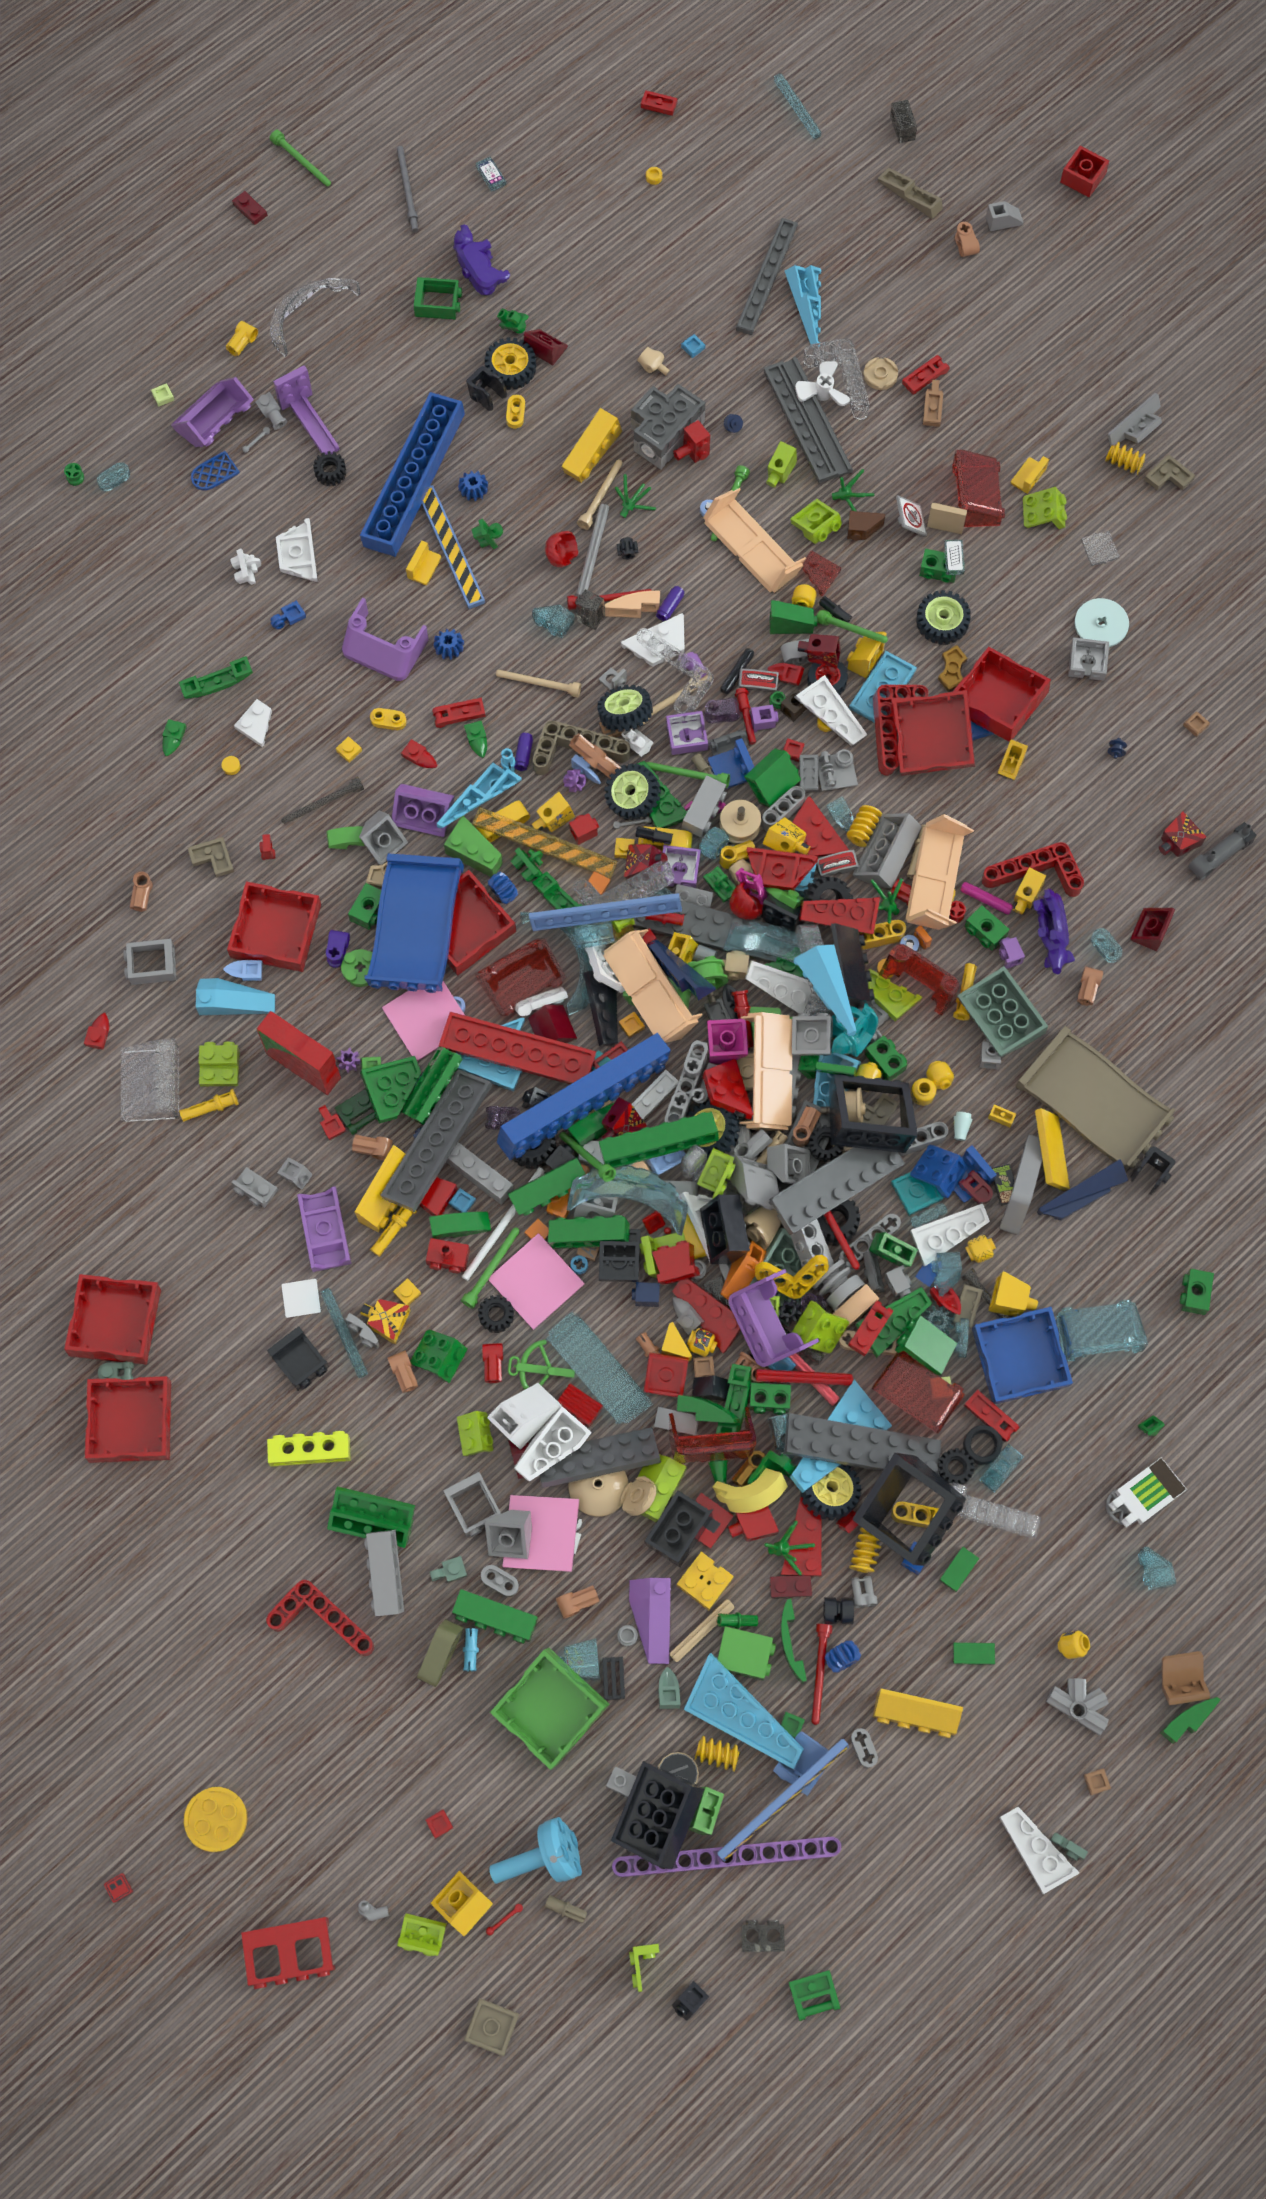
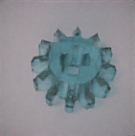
[699,827,729,860]
[922,1306,954,1336]

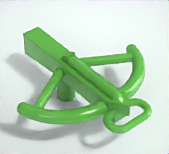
[508,1340,575,1390]

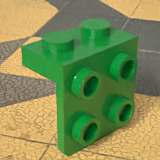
[410,1330,468,1383]
[748,1450,797,1485]

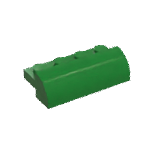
[401,1047,463,1125]
[327,1486,415,1548]

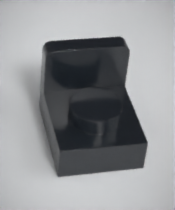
[522,1087,552,1108]
[545,1144,575,1169]
[672,1981,709,2021]

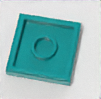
[891,1172,943,1216]

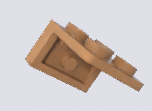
[1162,1651,1210,1705]

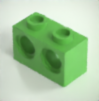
[688,1787,724,1835]

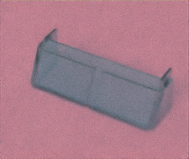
[545,1312,653,1425]

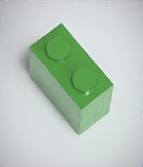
[718,1626,776,1681]

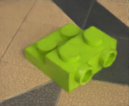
[790,499,842,544]
[199,1042,240,1087]

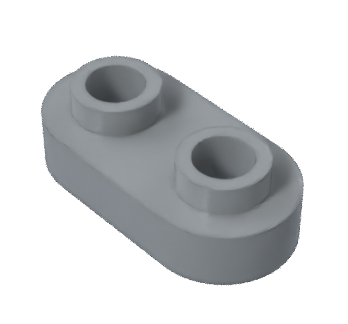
[481,1565,519,1597]

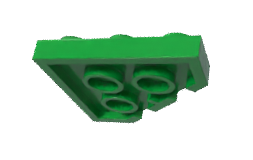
[360,1056,421,1124]

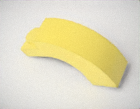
[713,1468,788,1513]

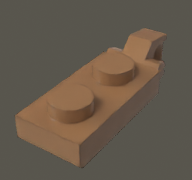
[923,380,944,427]

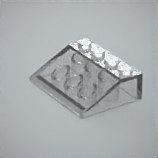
[121,1039,179,1122]

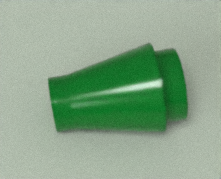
[708,1455,728,1484]

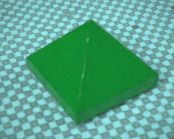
[1138,1415,1165,1436]

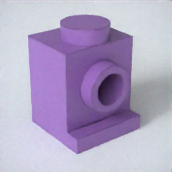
[750,705,778,732]
[999,937,1025,969]

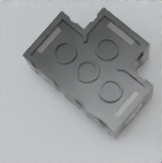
[631,384,706,470]

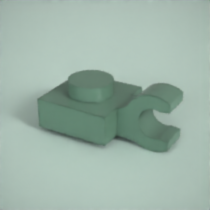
[430,1556,467,1583]

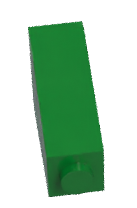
[769,600,817,634]

